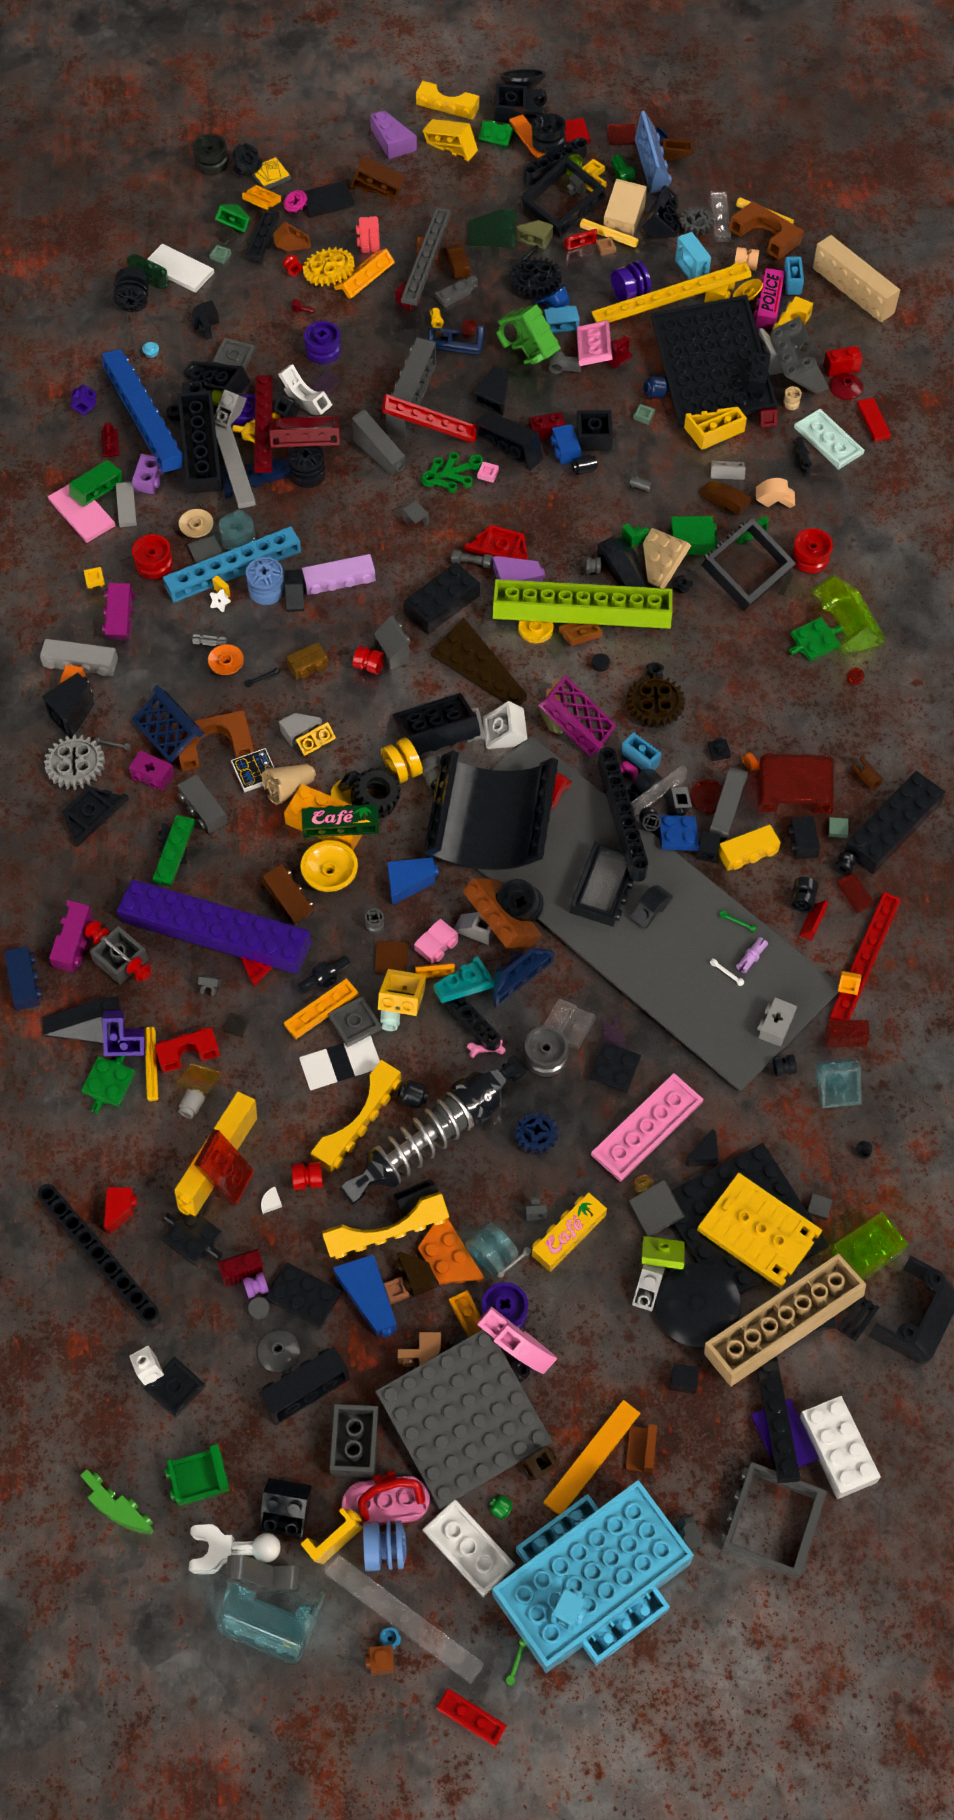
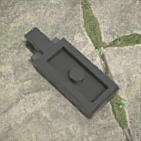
[435,276,478,307]

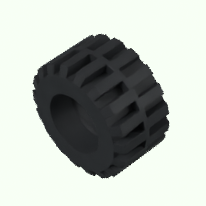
[351,768,401,818]

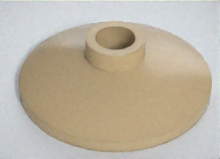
[179,509,214,538]

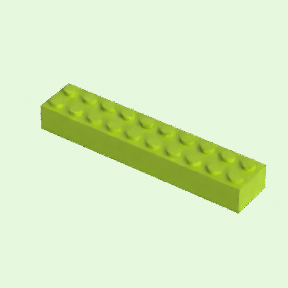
[493,579,672,629]

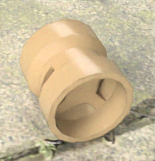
[783,386,802,410]

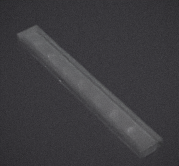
[325,1555,484,1684]

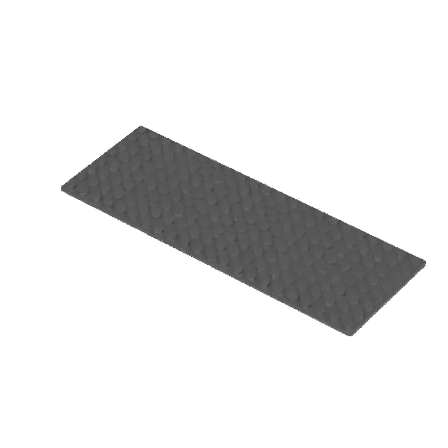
[478,736,839,1091]

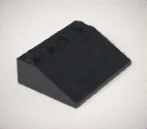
[392,693,480,756]

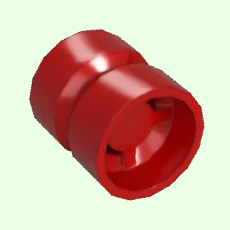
[352,645,385,675]
[292,1161,323,1191]

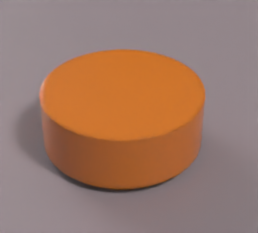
[742,752,758,771]

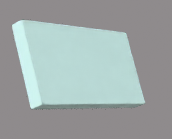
[794,409,865,470]

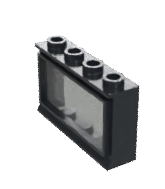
[570,841,634,927]

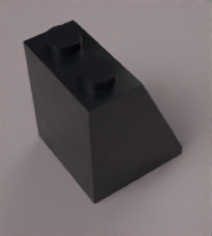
[42,672,94,739]

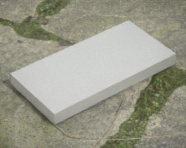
[143,244,214,293]
[422,1500,516,1598]

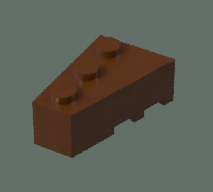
[350,156,406,199]
[259,864,314,926]

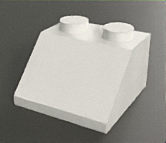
[483,701,527,749]

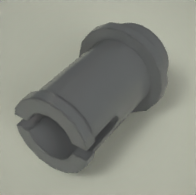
[630,475,652,492]

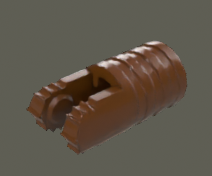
[850,756,884,790]

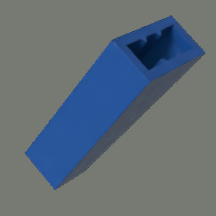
[333,1254,397,1337]

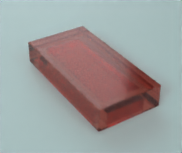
[837,873,875,913]

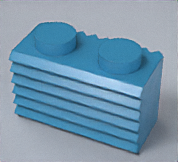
[784,257,804,295]
[544,305,579,333]
[621,733,661,771]

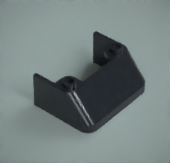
[869,1255,954,1364]

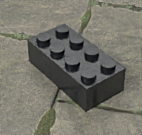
[404,562,480,634]
[259,1346,350,1425]

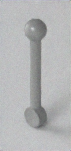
[496,1247,531,1278]

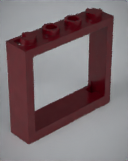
[270,415,341,448]

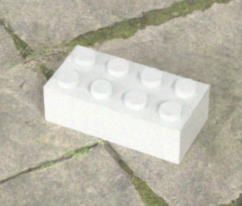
[800,1396,881,1499]

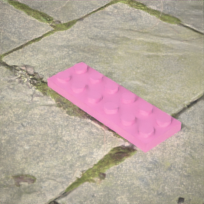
[591,1073,704,1182]

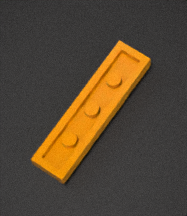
[284,978,359,1040]

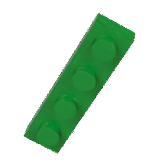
[153,815,195,887]

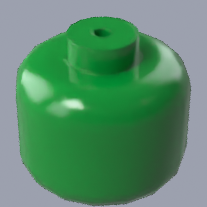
[489,1495,513,1520]

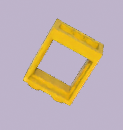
[378,969,426,1016]

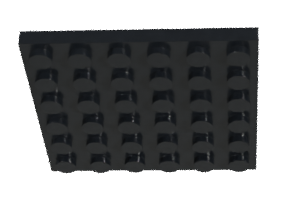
[671,1143,829,1295]

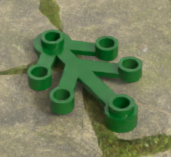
[421,452,483,493]

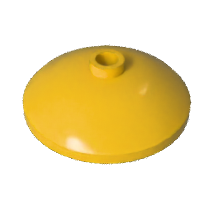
[301,840,358,892]

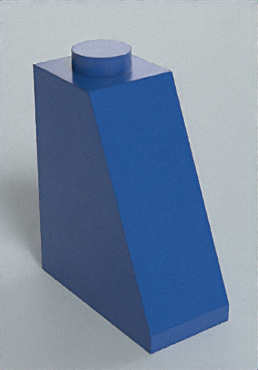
[388,857,439,904]

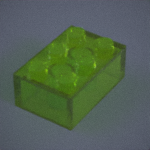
[830,1212,909,1281]

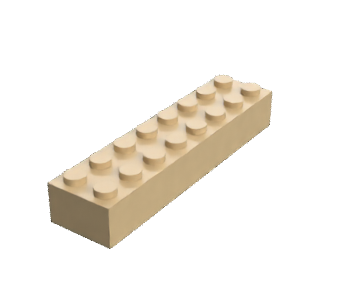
[704,1253,866,1387]

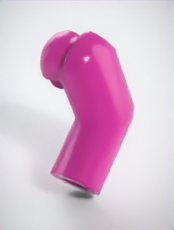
[620,761,639,781]

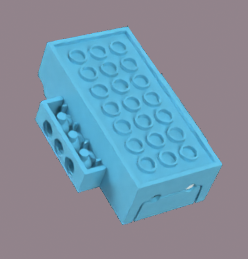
[492,1480,694,1673]

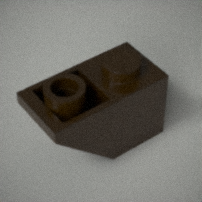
[395,1252,437,1297]

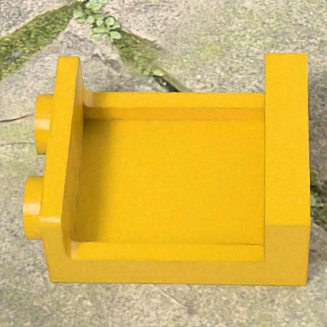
[301,1507,363,1564]

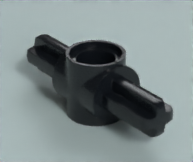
[298,956,351,993]

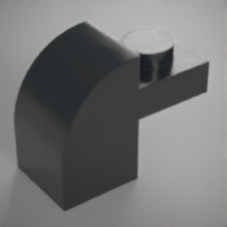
[192,300,219,340]
[630,885,673,928]

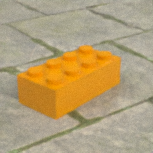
[284,784,362,850]

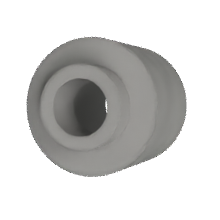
[178,1087,205,1119]

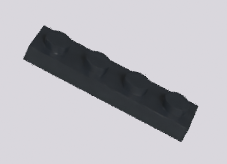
[246,209,280,261]

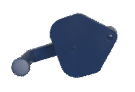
[428,325,485,355]

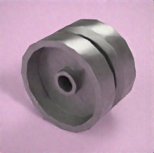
[524,1026,568,1077]

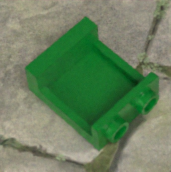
[164,1444,230,1506]

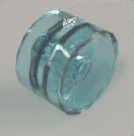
[465,1221,518,1276]

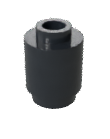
[571,455,598,475]

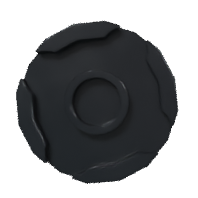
[233,143,263,175]

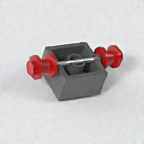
[85,921,151,985]

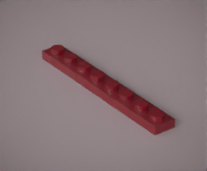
[254,375,273,473]

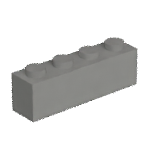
[40,639,118,676]

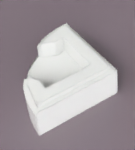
[261,1187,282,1214]

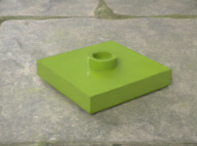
[641,1236,685,1269]

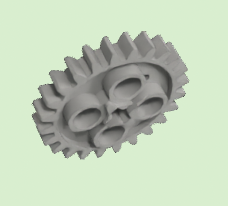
[44,735,106,790]

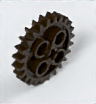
[626,674,685,728]

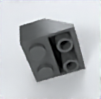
[374,615,411,670]

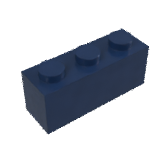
[4,946,42,1011]

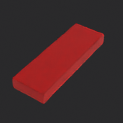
[857,397,891,442]
[436,1688,507,1747]

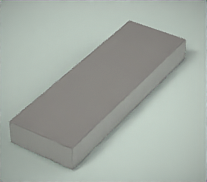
[116,482,137,527]

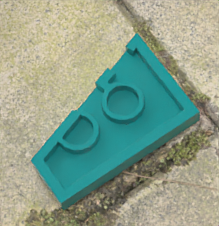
[433,956,495,1003]

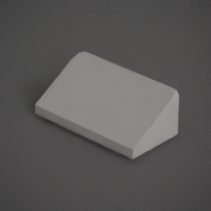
[710,460,746,480]

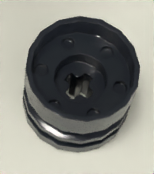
[113,267,149,312]
[288,446,325,488]
[497,879,545,922]

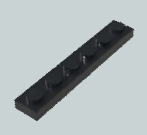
[756,1357,800,1483]

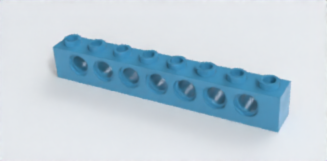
[163,527,301,603]

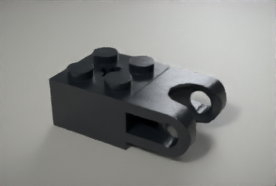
[494,84,547,123]

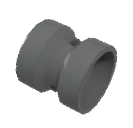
[365,908,385,934]

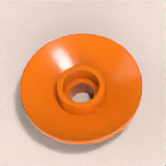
[208,644,244,675]

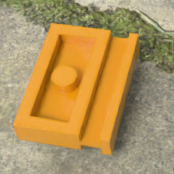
[242,185,281,210]

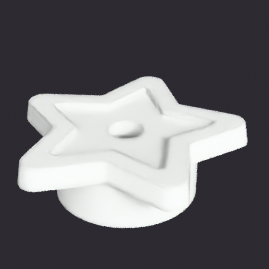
[210,589,231,612]

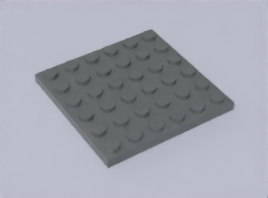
[375,1330,553,1509]

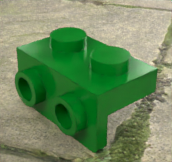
[478,120,514,147]

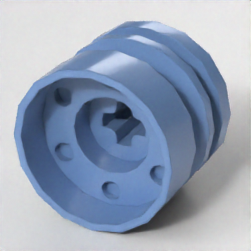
[246,557,285,605]
[363,1520,407,1572]

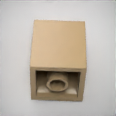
[603,179,647,236]

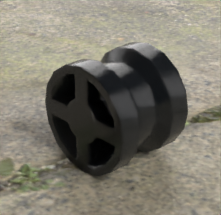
[834,852,857,875]

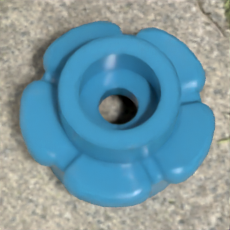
[379,1627,401,1650]

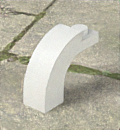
[278,364,332,415]

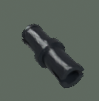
[793,437,812,469]

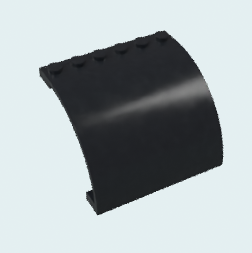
[423,750,558,870]

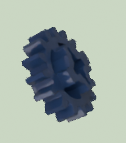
[515,1111,559,1155]

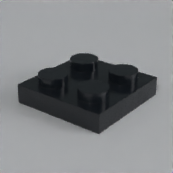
[590,1041,642,1093]

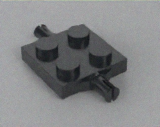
[163,1213,223,1264]

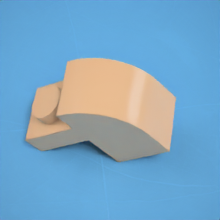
[756,478,795,508]

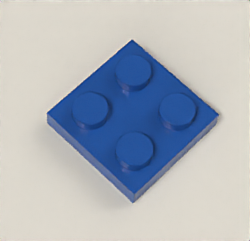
[658,815,700,851]

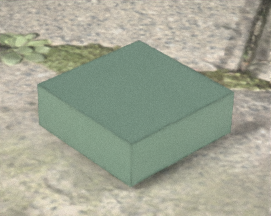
[209,245,231,264]
[633,404,655,425]
[828,817,848,838]

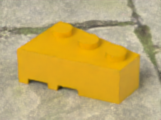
[423,119,478,162]
[684,407,747,450]

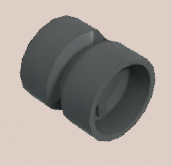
[421,756,441,791]

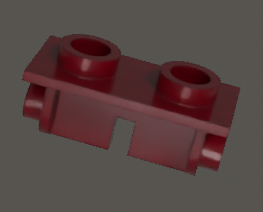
[101,422,120,457]

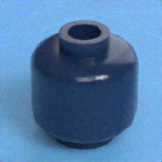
[643,376,669,399]

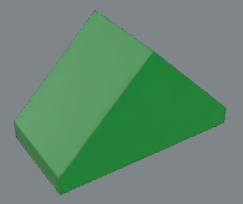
[215,204,250,233]

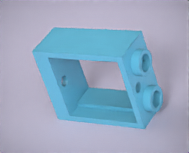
[675,232,711,280]

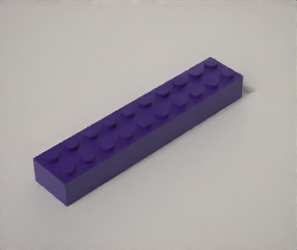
[117,879,312,974]

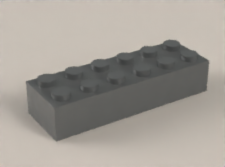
[384,338,436,438]

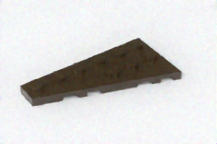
[431,617,527,706]

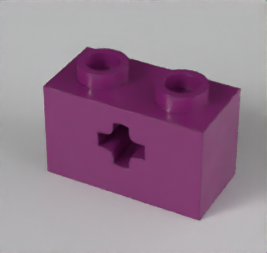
[129,750,174,791]

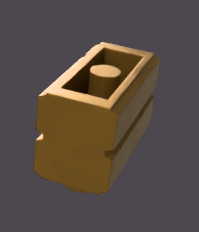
[286,642,329,680]

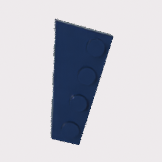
[220,458,290,499]

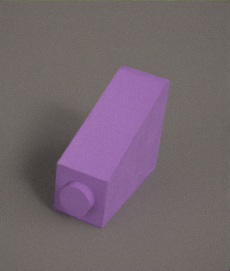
[493,556,545,582]

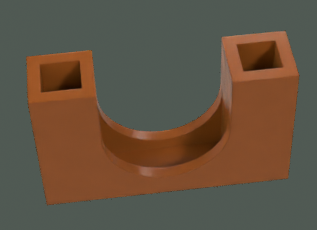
[728,201,804,260]
[172,710,254,772]
[462,878,543,948]

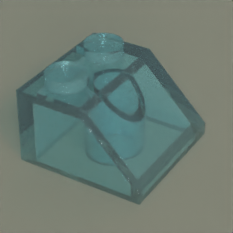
[816,1059,862,1109]

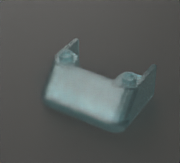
[217,1582,325,1664]

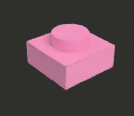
[477,462,499,483]

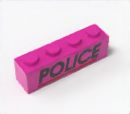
[754,268,785,330]

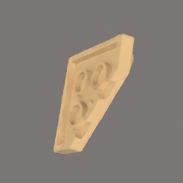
[643,528,691,588]

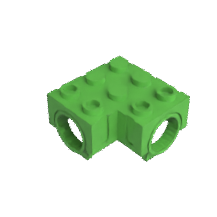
[496,304,561,364]

